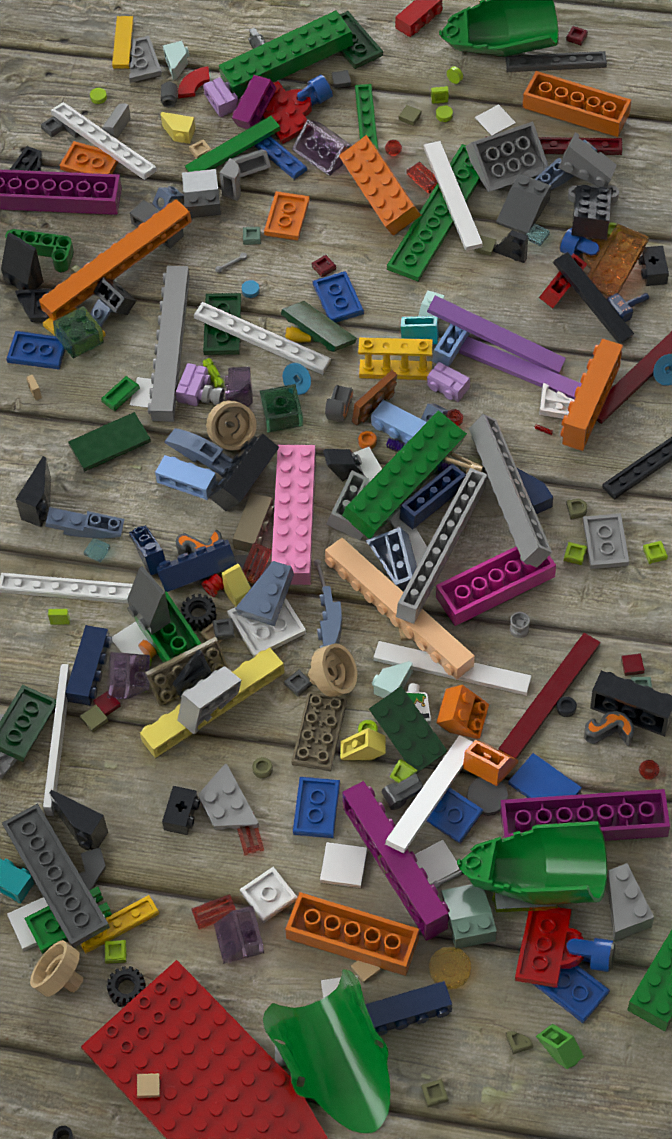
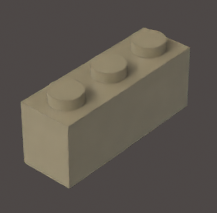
[233,493,275,554]

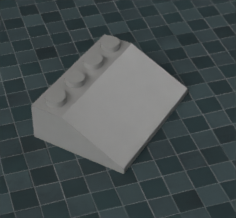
[465,122,549,192]

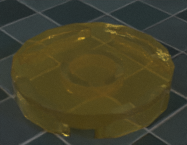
[429,947,471,989]

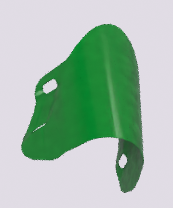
[263,969,391,1133]

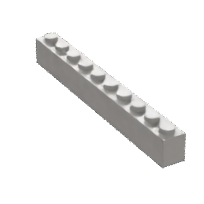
[148,266,190,422]
[469,414,552,567]
[396,468,487,624]

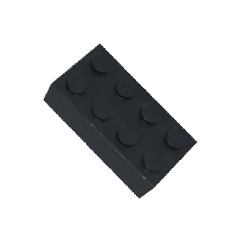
[571,185,612,240]
[209,433,279,511]
[590,670,672,737]

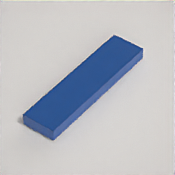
[254,136,307,180]

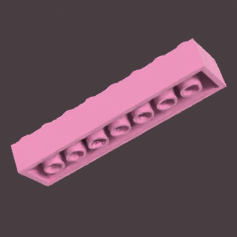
[272,445,316,585]

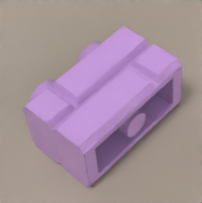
[203,77,238,117]
[427,362,470,402]
[176,363,211,406]

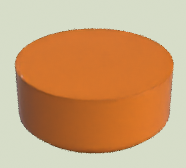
[358,431,377,449]
[138,640,157,659]

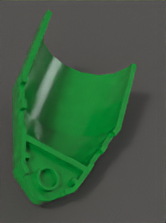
[439,0,559,56]
[457,821,608,905]

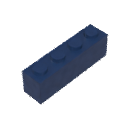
[399,464,466,530]
[156,539,237,592]
[65,625,112,706]
[365,981,452,1036]

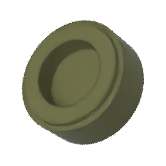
[252,757,273,778]

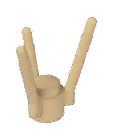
[445,453,483,474]

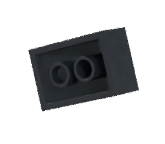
[1,232,44,290]
[15,456,51,527]
[49,789,108,851]

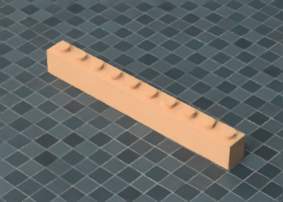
[325,538,475,679]

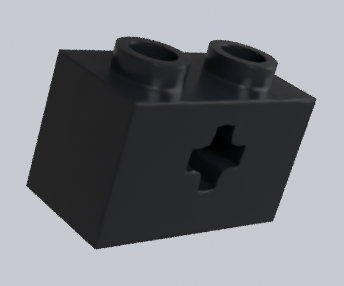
[638,245,669,286]
[93,277,137,315]
[162,786,200,835]

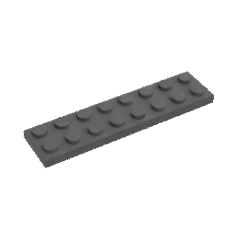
[2,803,110,948]

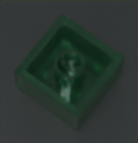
[53,306,104,359]
[259,384,303,433]

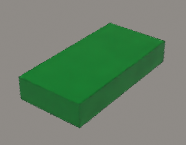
[101,376,140,412]

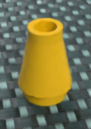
[285,326,311,343]

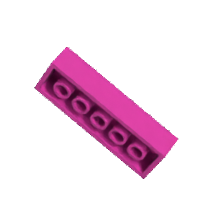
[436,547,556,626]

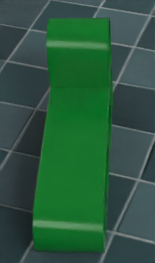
[5,229,74,273]

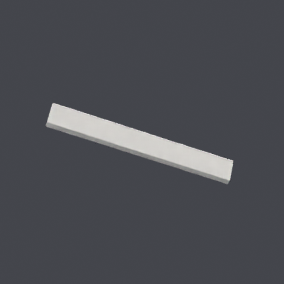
[51,102,157,180]
[424,141,483,251]
[194,302,331,375]
[354,447,427,566]
[0,573,133,604]
[374,641,531,696]
[43,664,71,816]
[385,735,473,853]

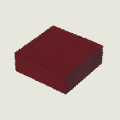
[566,26,588,46]
[312,255,336,278]
[621,653,645,676]
[93,690,121,716]

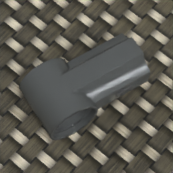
[381,773,423,810]

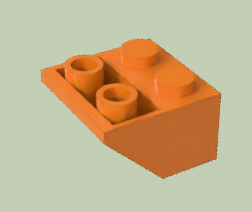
[436,685,489,739]
[463,740,519,786]

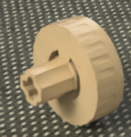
[206,400,256,450]
[308,644,357,697]
[30,941,84,997]

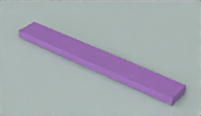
[427,295,566,374]
[459,337,582,400]

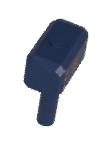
[607,293,649,322]

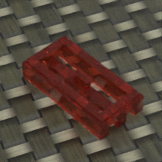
[406,161,438,194]
[242,543,272,584]
[237,812,264,856]
[191,894,238,930]

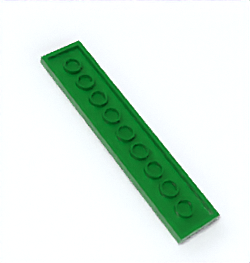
[387,144,481,282]

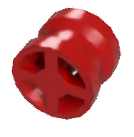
[202,574,224,597]

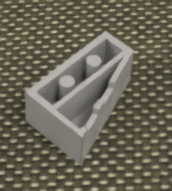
[558,132,617,188]
[326,471,369,540]
[177,666,241,734]
[607,863,654,941]

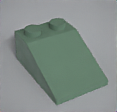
[441,884,497,949]

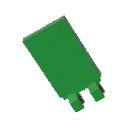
[24,886,112,954]

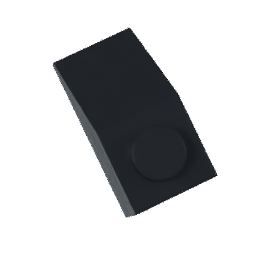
[323,449,362,481]

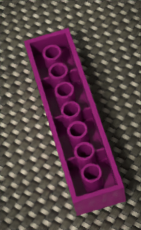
[0,169,122,215]
[342,781,450,941]
[500,789,670,841]

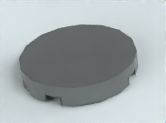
[467,777,508,816]

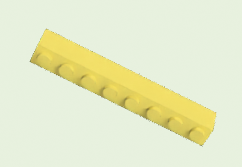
[140,647,285,758]

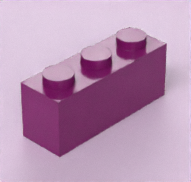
[232,75,276,129]

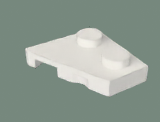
[539,383,574,419]

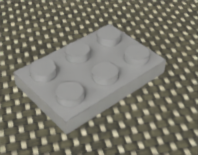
[583,513,629,569]

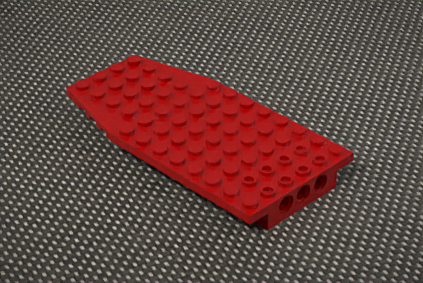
[81,960,328,1139]

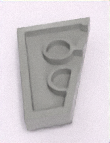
[129,36,162,83]

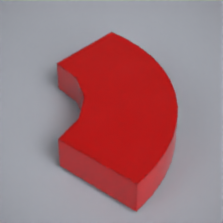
[178,66,210,98]

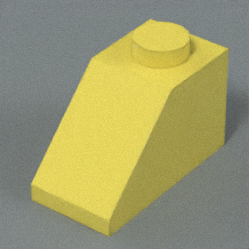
[161,112,195,144]
[222,564,251,607]
[340,728,386,760]

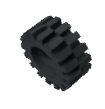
[181,594,217,631]
[107,966,146,1007]

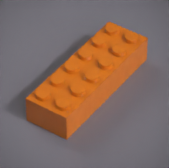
[523,71,631,137]
[339,135,421,236]
[560,339,623,451]
[285,892,419,976]

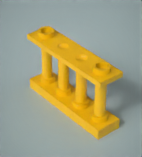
[358,337,433,380]

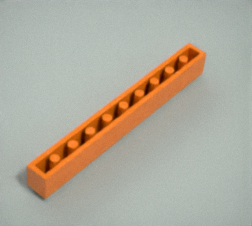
[39,199,192,322]

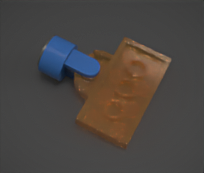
[560,223,649,297]

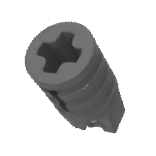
[248,28,266,49]

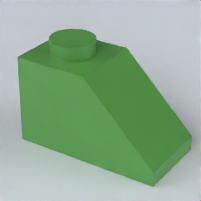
[536,1024,584,1070]

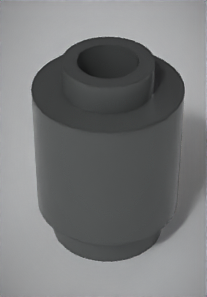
[161,82,178,108]

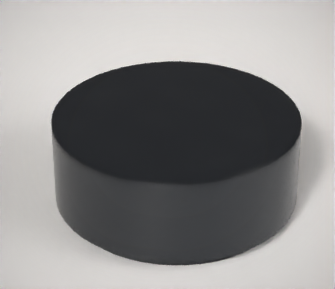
[556,696,577,717]

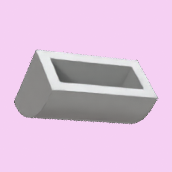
[101,103,131,139]
[232,149,271,178]
[220,159,241,201]

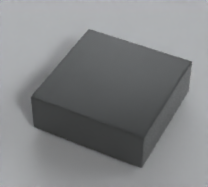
[331,70,351,88]
[213,618,235,640]
[284,670,312,697]

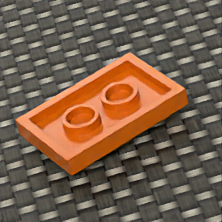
[59,141,118,174]
[264,191,310,240]

